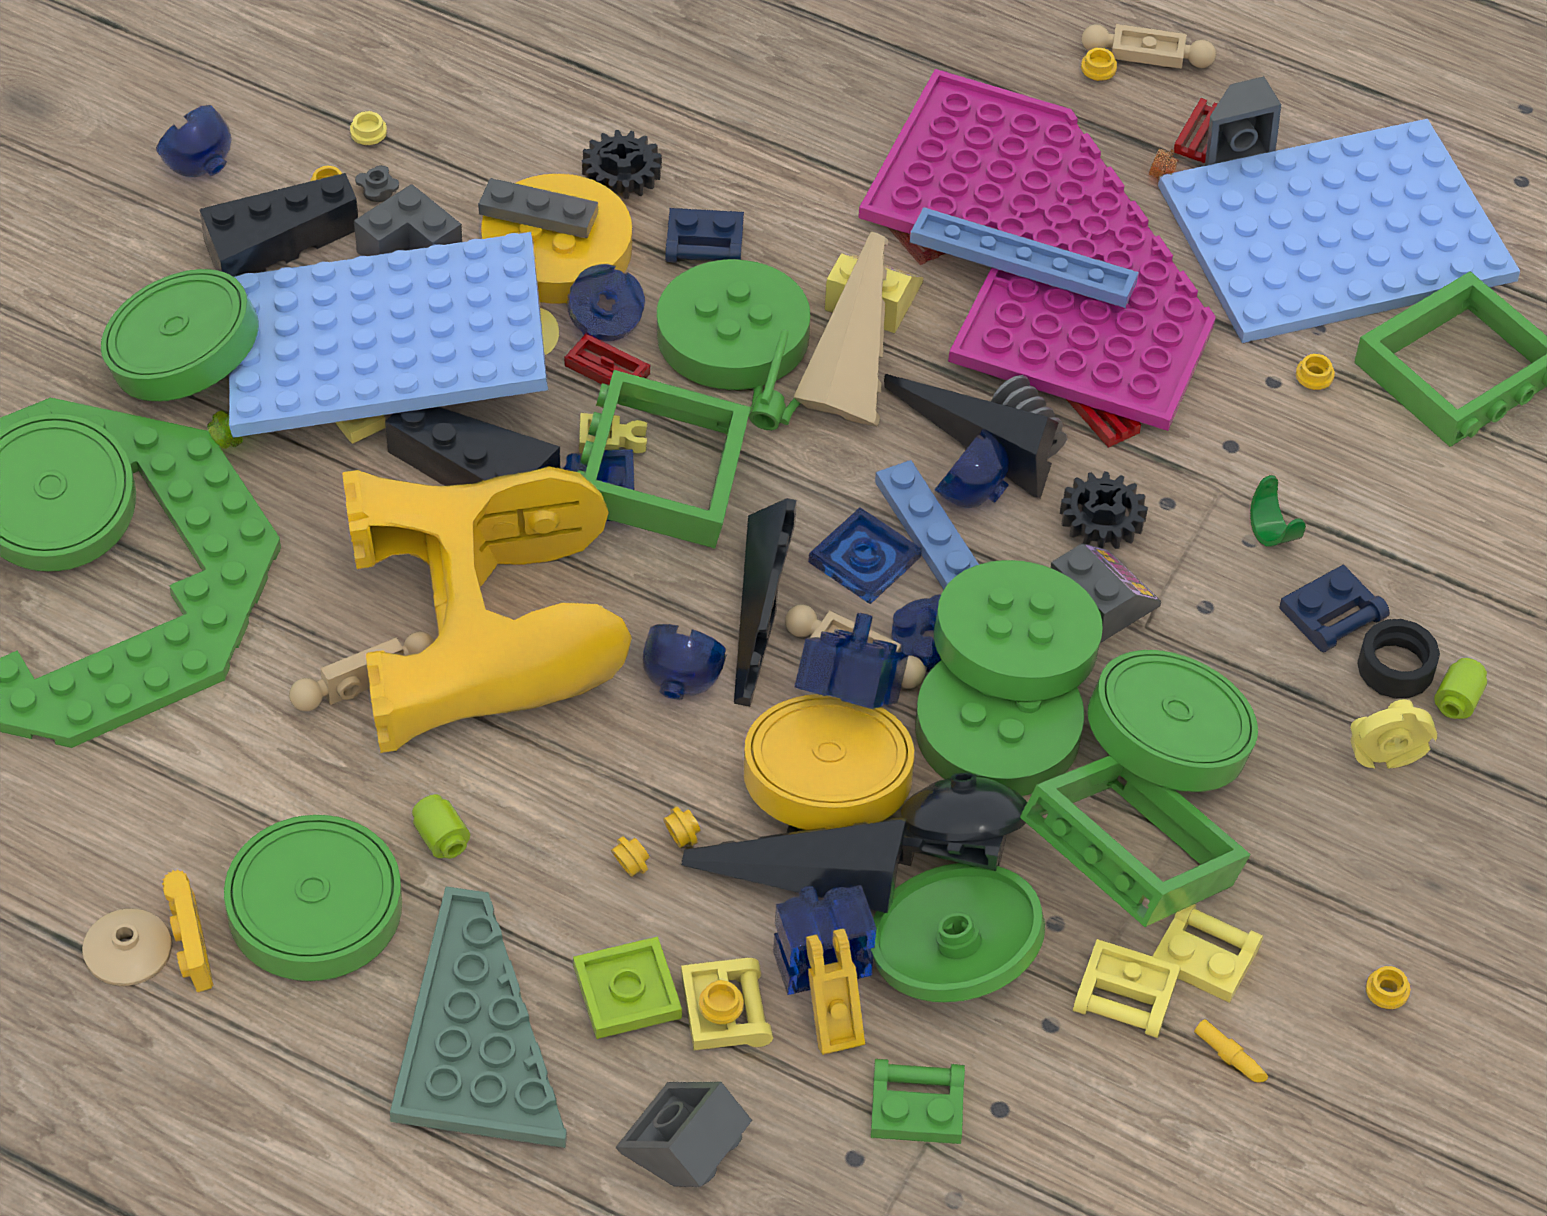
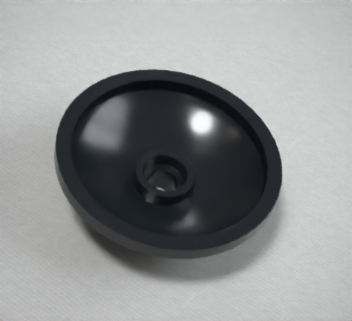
[901,773,1027,842]

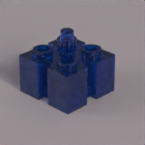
[794,613,909,709]
[773,885,877,995]

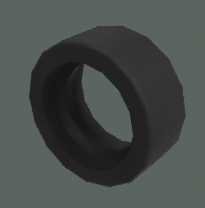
[1357,619,1440,698]

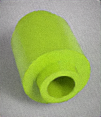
[1434,658,1487,719]
[412,794,470,859]

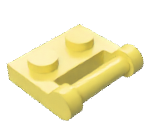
[1153,904,1264,1003]
[1073,939,1181,1038]
[681,958,773,1050]

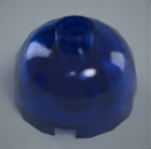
[156,105,232,178]
[934,429,1009,508]
[642,624,727,700]

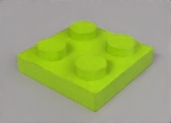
[573,936,682,1039]

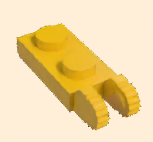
[162,869,214,992]
[806,928,865,1055]

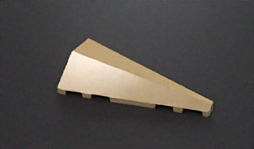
[794,232,888,427]

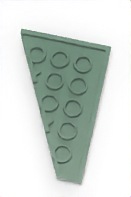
[390,886,567,1148]

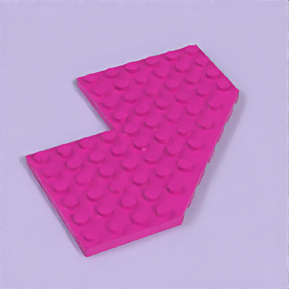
[858,69,1216,431]

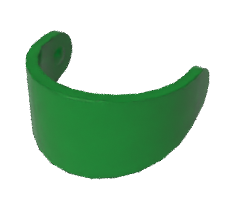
[1250,475,1306,547]

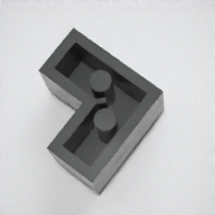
[354,184,462,256]

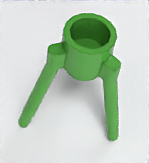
[748,329,801,431]

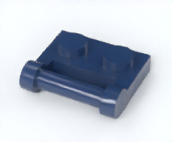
[665,208,744,263]
[1279,564,1390,652]

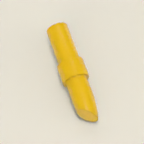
[1194,1019,1268,1083]

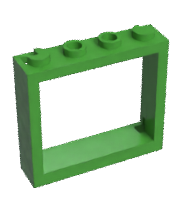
[1354,271,1547,447]
[578,370,751,548]
[1020,755,1251,927]

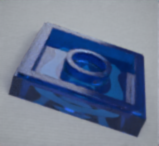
[808,507,922,604]

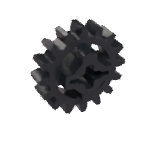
[582,130,662,199]
[1060,471,1148,549]

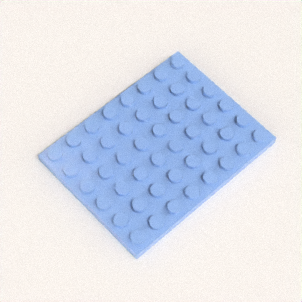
[1158,119,1520,343]
[229,232,548,438]

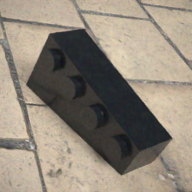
[200,173,358,277]
[385,407,561,486]

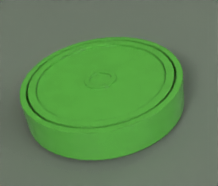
[657,259,810,390]
[101,269,259,401]
[0,413,136,572]
[934,560,1103,701]
[1088,650,1258,792]
[915,660,1084,796]
[224,815,402,981]

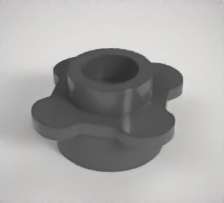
[355,165,399,202]

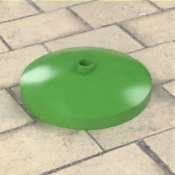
[869,863,1045,1002]

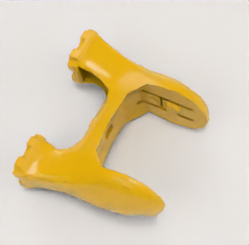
[342,466,632,753]

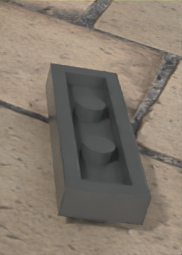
[478,178,598,239]

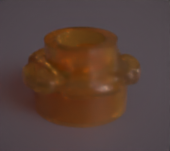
[1149,148,1179,182]

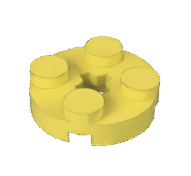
[1350,699,1437,769]

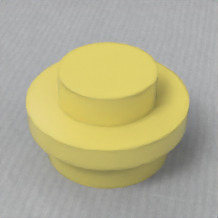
[350,111,387,145]

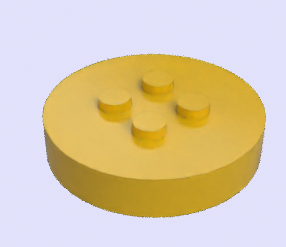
[481,174,632,304]
[744,694,914,830]

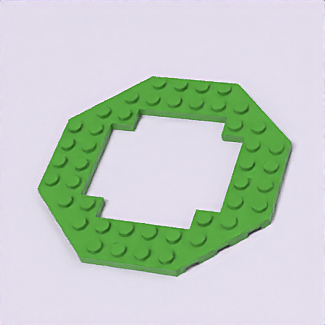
[0,397,281,748]

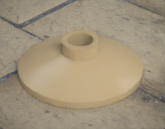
[82,909,172,986]

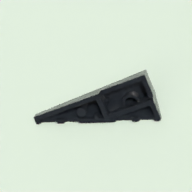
[681,817,907,913]

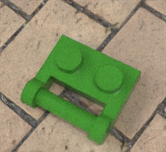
[871,1059,965,1144]

